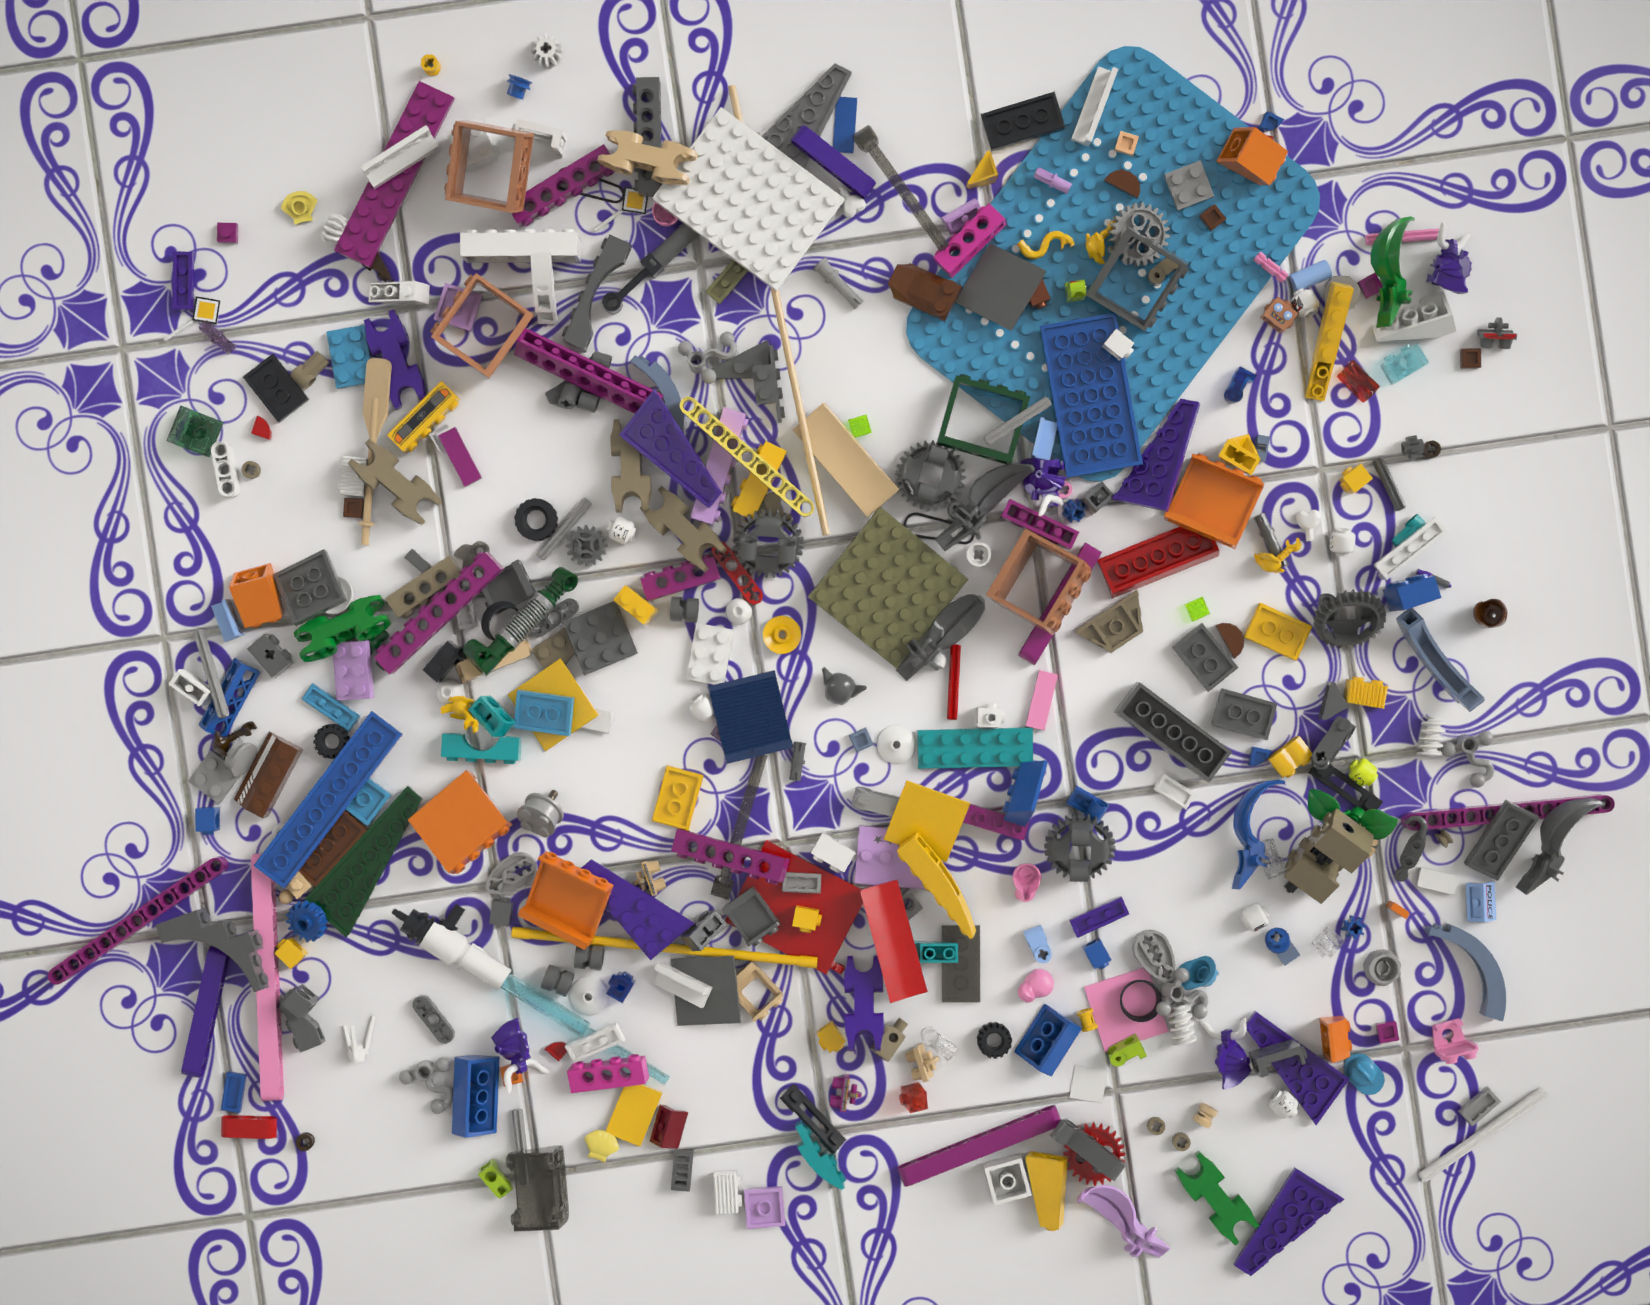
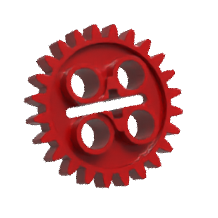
[1063,1122,1126,1186]

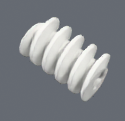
[1417,716,1447,757]
[1168,1003,1197,1046]

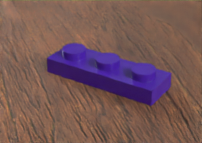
[172,251,194,310]
[1069,896,1129,938]

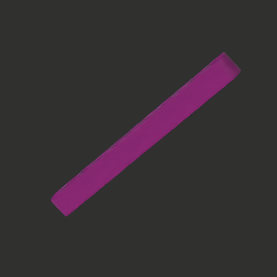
[1401,794,1615,831]
[48,856,228,985]

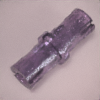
[199,320,236,355]

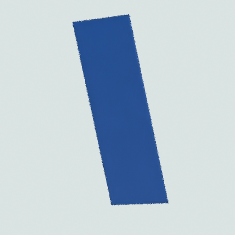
[833,97,857,153]

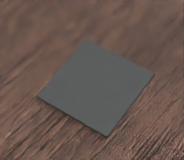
[955,243,1047,331]
[671,955,741,1026]

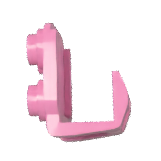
[1432,1018,1479,1064]

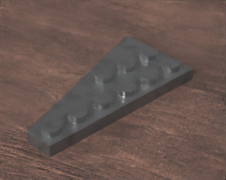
[761,63,852,169]

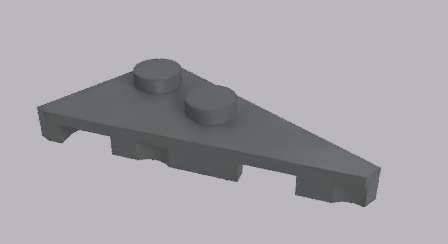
[711,341,769,379]

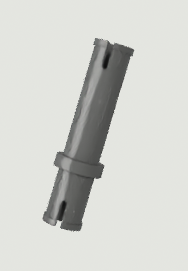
[1253,512,1289,568]

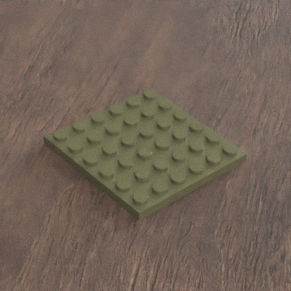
[807,507,969,669]

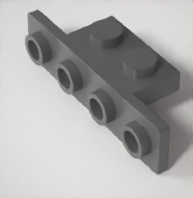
[752,345,785,423]

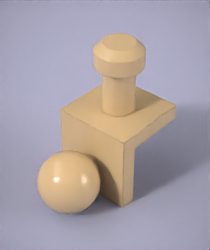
[279,872,312,904]

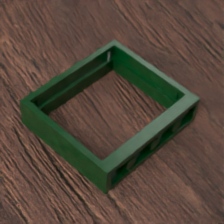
[936,374,1030,465]

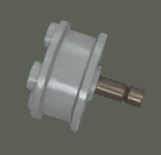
[517,790,564,838]

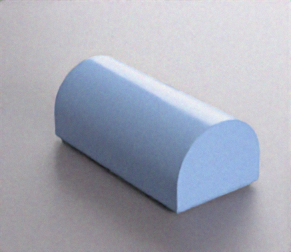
[1288,260,1332,292]

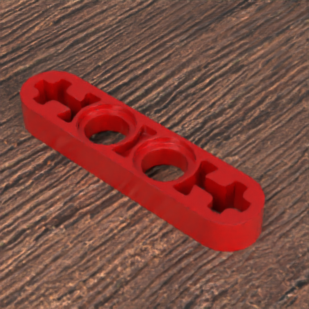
[711,541,763,605]

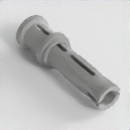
[813,257,864,309]

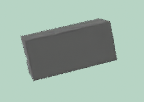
[404,549,432,573]

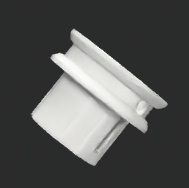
[966,542,991,567]

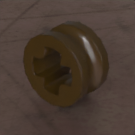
[1422,440,1441,458]
[296,1132,315,1151]

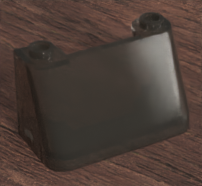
[506,1145,569,1232]

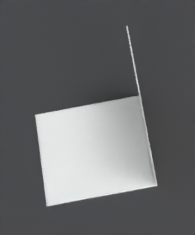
[429,424,449,452]

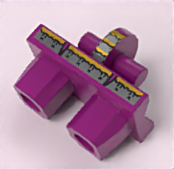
[830,1074,862,1112]

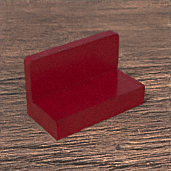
[649,1105,688,1149]

